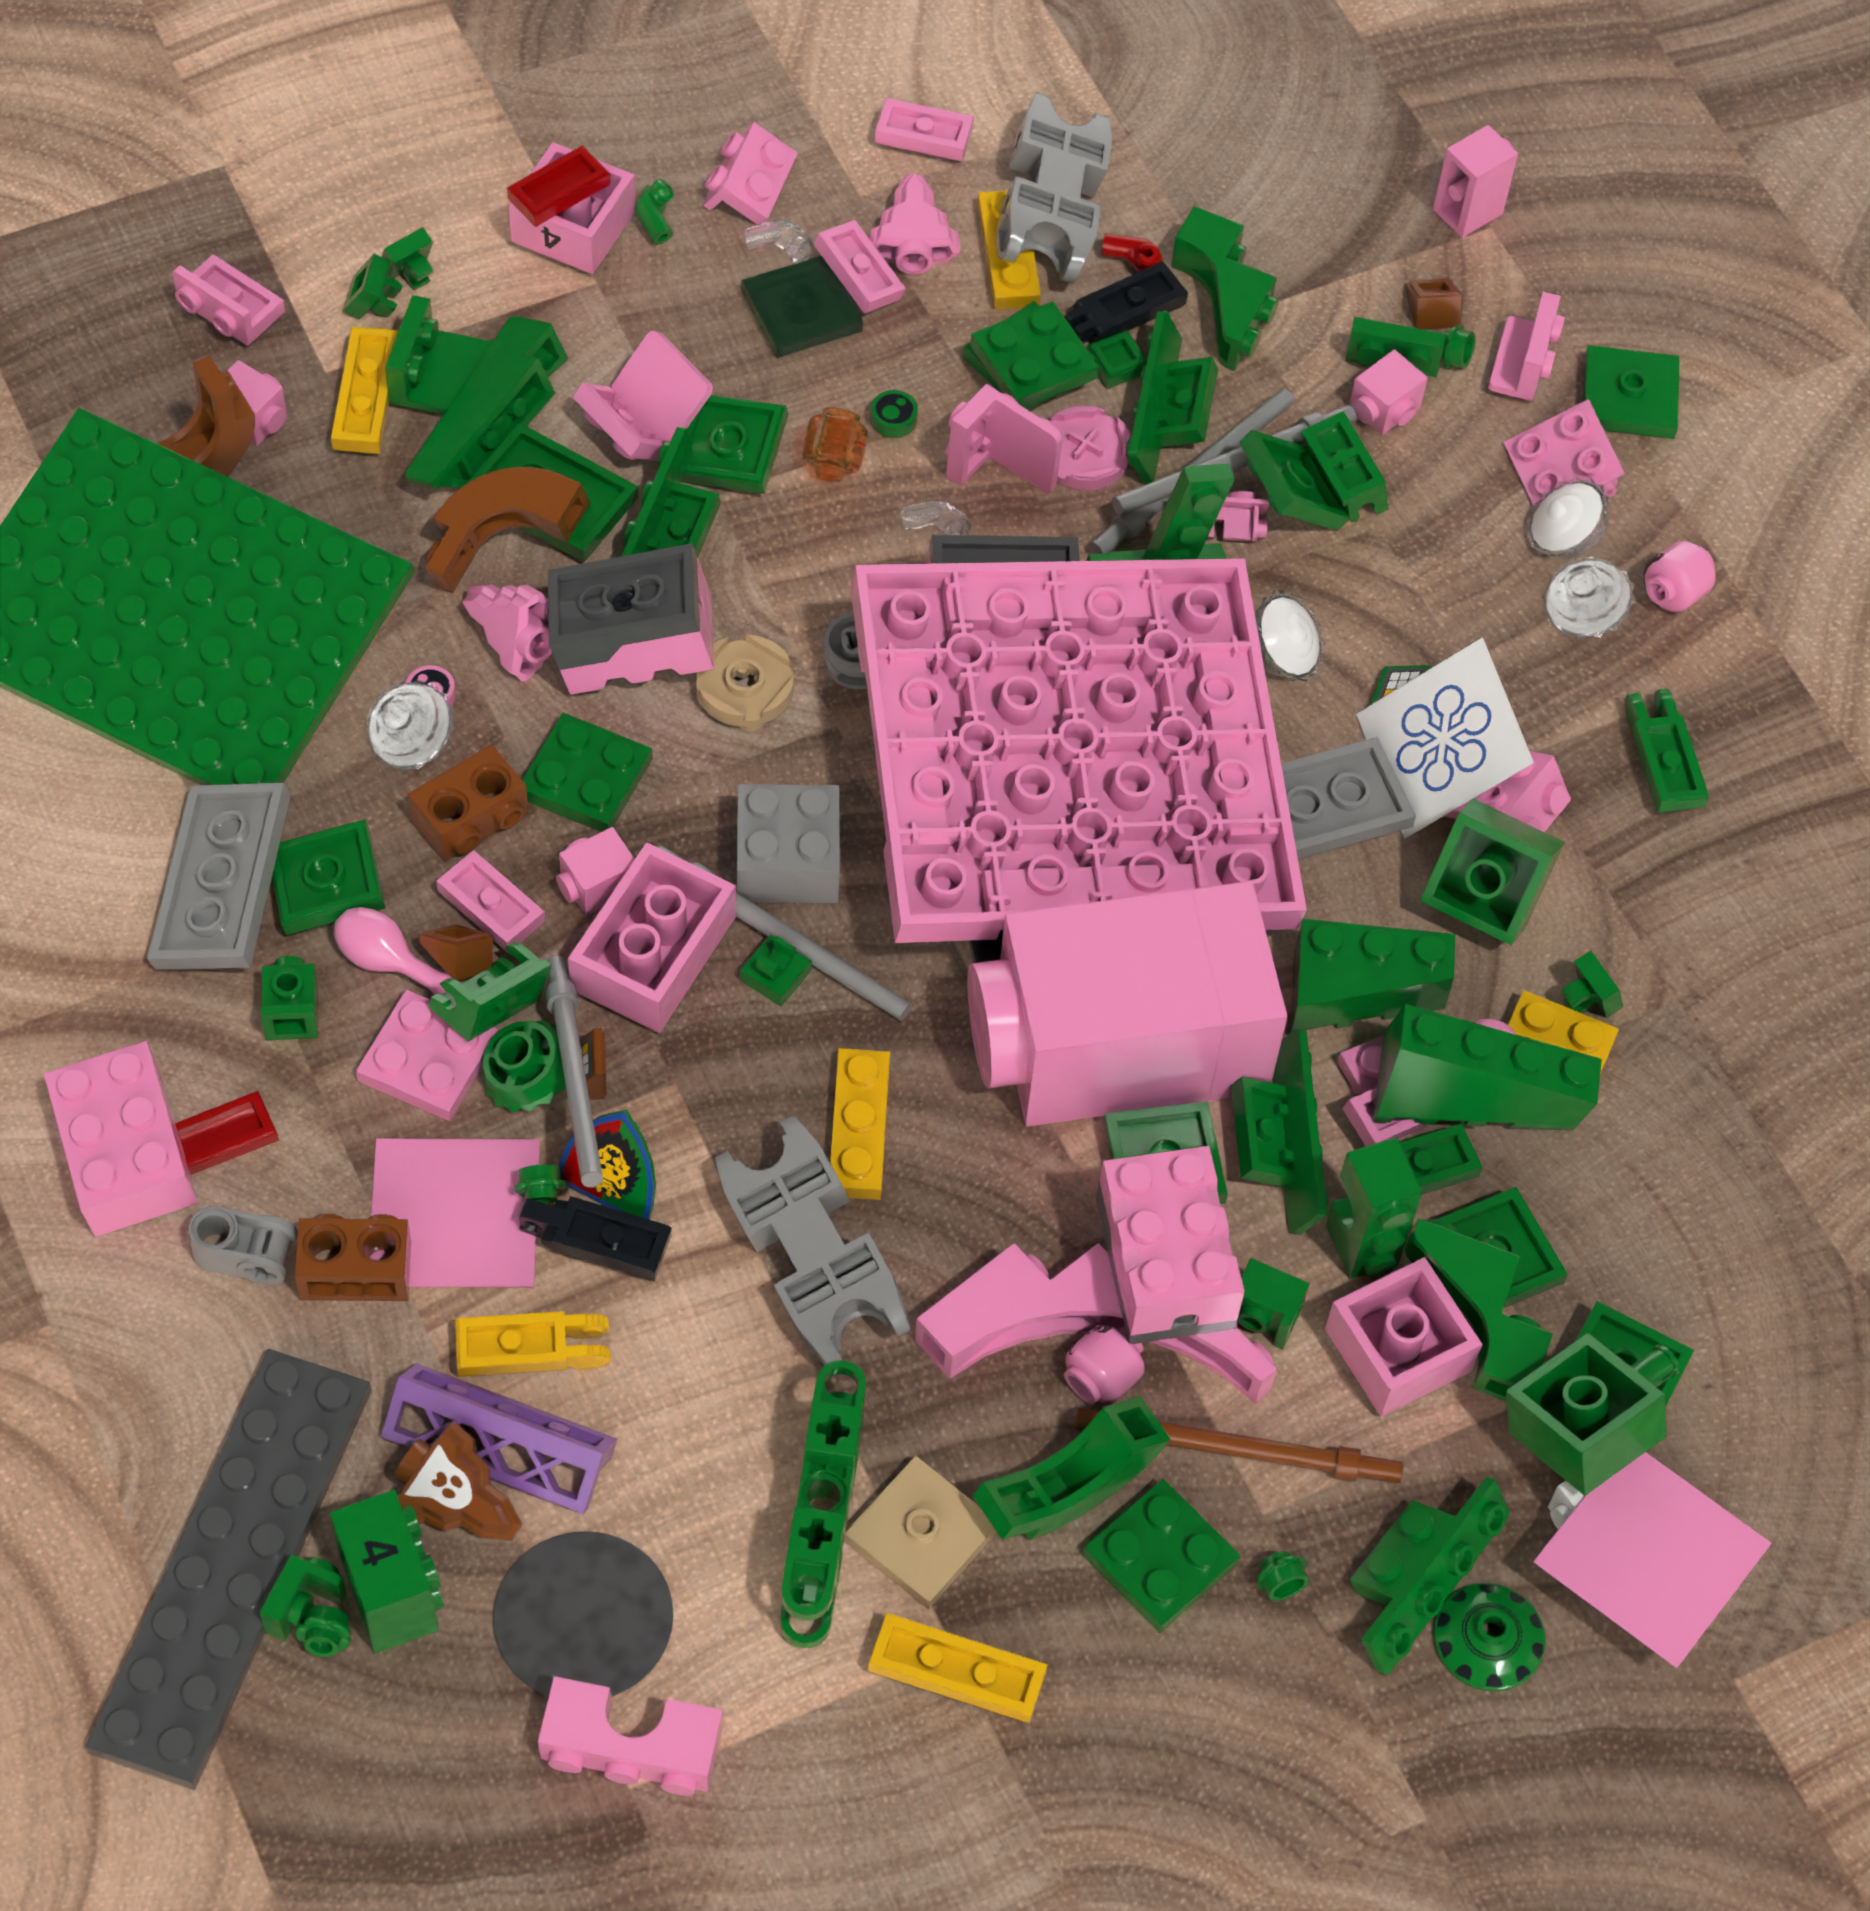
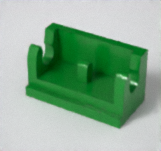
[1301,411,1388,522]
[428,942,552,1042]

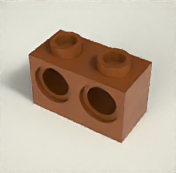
[407,744,529,862]
[295,1214,411,1301]

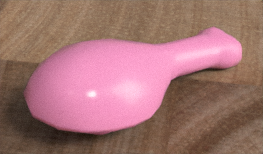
[333,907,460,995]

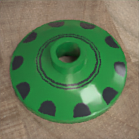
[1434,1583,1546,1691]

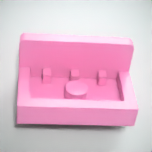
[703,122,798,226]
[172,254,285,346]
[1488,292,1565,401]

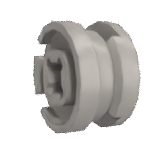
[824,612,867,690]

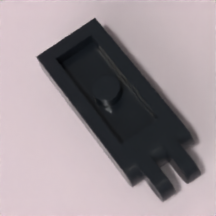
[1064,261,1188,343]

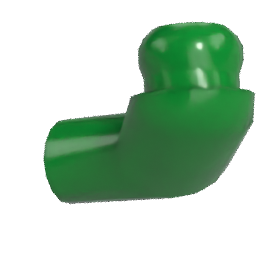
[635,179,674,245]

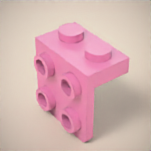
[572,331,713,461]
[945,384,1063,494]
[1443,751,1571,832]

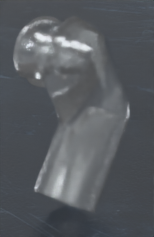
[744,218,812,263]
[900,499,971,535]

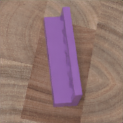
[381,1363,618,1514]

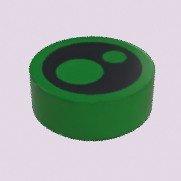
[870,390,918,438]

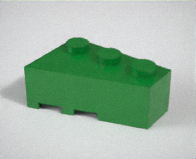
[1290,918,1455,1033]

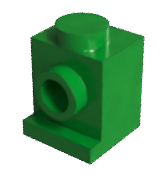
[261,956,318,1041]
[1237,1258,1310,1350]

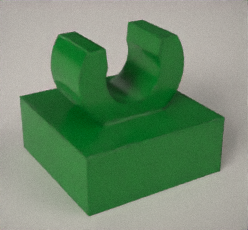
[381,227,433,291]
[343,253,403,320]
[740,935,812,1007]
[1561,951,1623,1018]

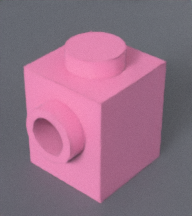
[1349,349,1428,436]
[227,360,287,447]
[556,827,635,917]

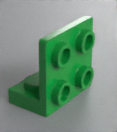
[385,295,493,414]

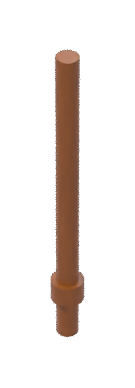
[1075,1408,1403,1483]

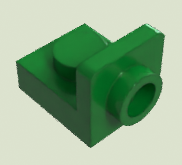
[260,1554,347,1642]

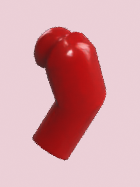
[1102,233,1163,272]

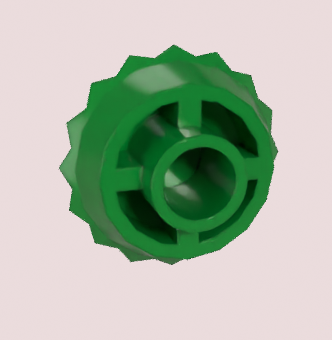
[480,1020,565,1113]

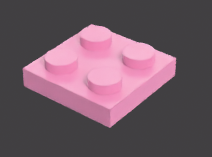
[356,989,499,1121]

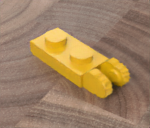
[455,1311,611,1377]

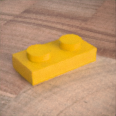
[1508,990,1619,1074]

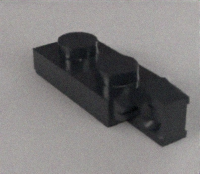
[519,1196,672,1282]

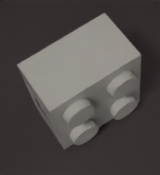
[737,784,840,903]

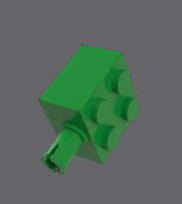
[1506,1333,1680,1496]

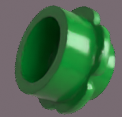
[1441,324,1476,370]
[513,1164,567,1204]
[1257,1551,1309,1601]
[295,1606,351,1657]

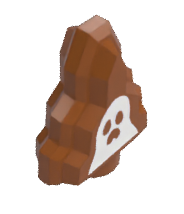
[393,1421,523,1541]

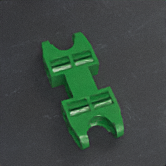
[781,1360,866,1648]

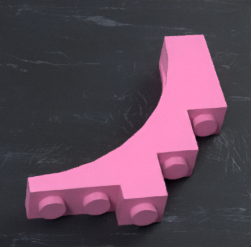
[915,1243,1277,1404]

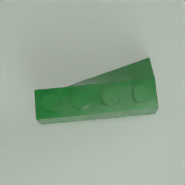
[1373,1004,1602,1130]

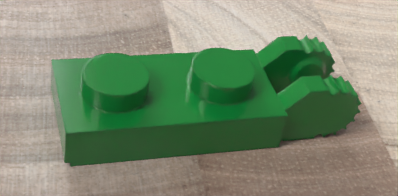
[1625,688,1709,813]

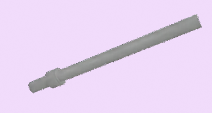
[1089,389,1294,554]
[1112,405,1357,515]
[658,845,912,1021]
[545,956,603,1187]

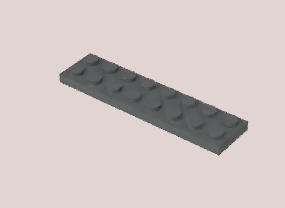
[85,1348,372,1791]

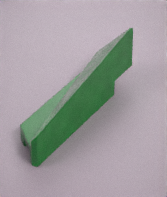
[405,316,568,488]

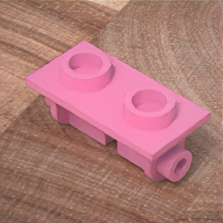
[1207,491,1270,543]

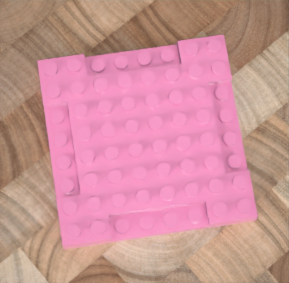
[850,558,1307,943]

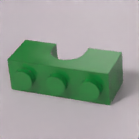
[1326,1137,1423,1279]

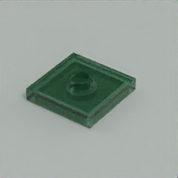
[741,256,863,358]

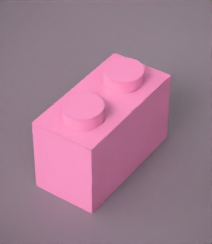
[1433,125,1518,238]

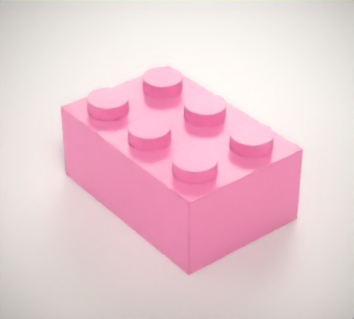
[568,842,736,1033]
[44,1041,198,1237]

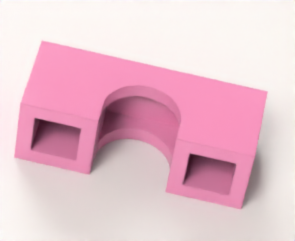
[538,1676,723,1796]

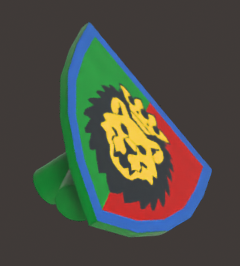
[559,1109,656,1220]

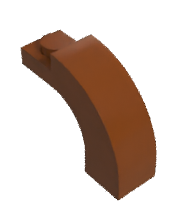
[157,356,255,476]
[425,467,590,593]

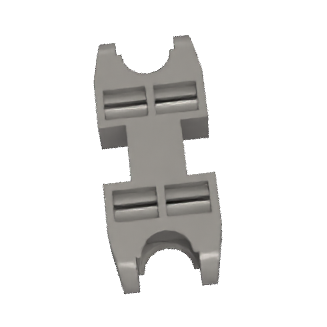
[996,92,1112,284]
[715,1115,911,1365]

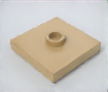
[844,1456,997,1609]

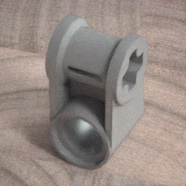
[189,1206,298,1285]

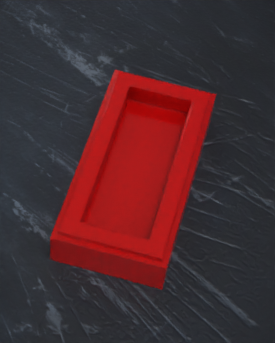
[507,145,610,227]
[175,1091,279,1175]

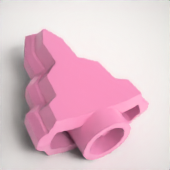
[870,174,960,275]
[463,584,552,682]

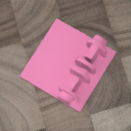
[1504,399,1625,511]

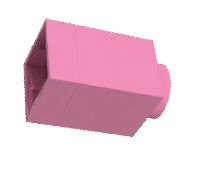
[967,881,1288,1127]

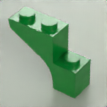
[1171,206,1279,371]
[1405,1218,1553,1401]

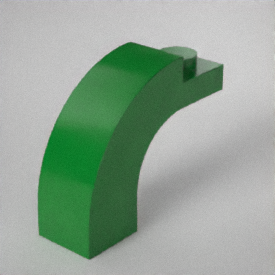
[972,1396,1171,1540]

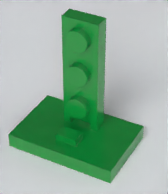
[1086,463,1235,561]

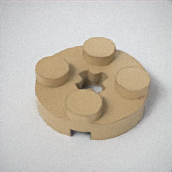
[696,635,793,732]

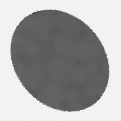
[493,1531,673,1697]

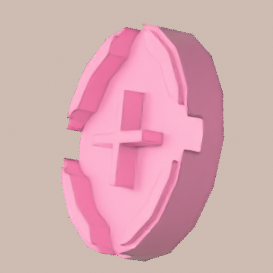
[1050,406,1132,490]

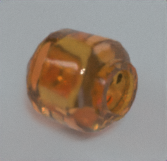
[802,407,868,482]

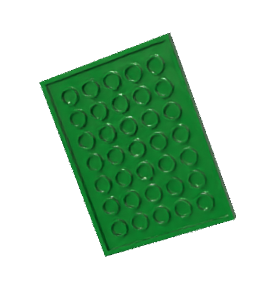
[0,407,415,785]

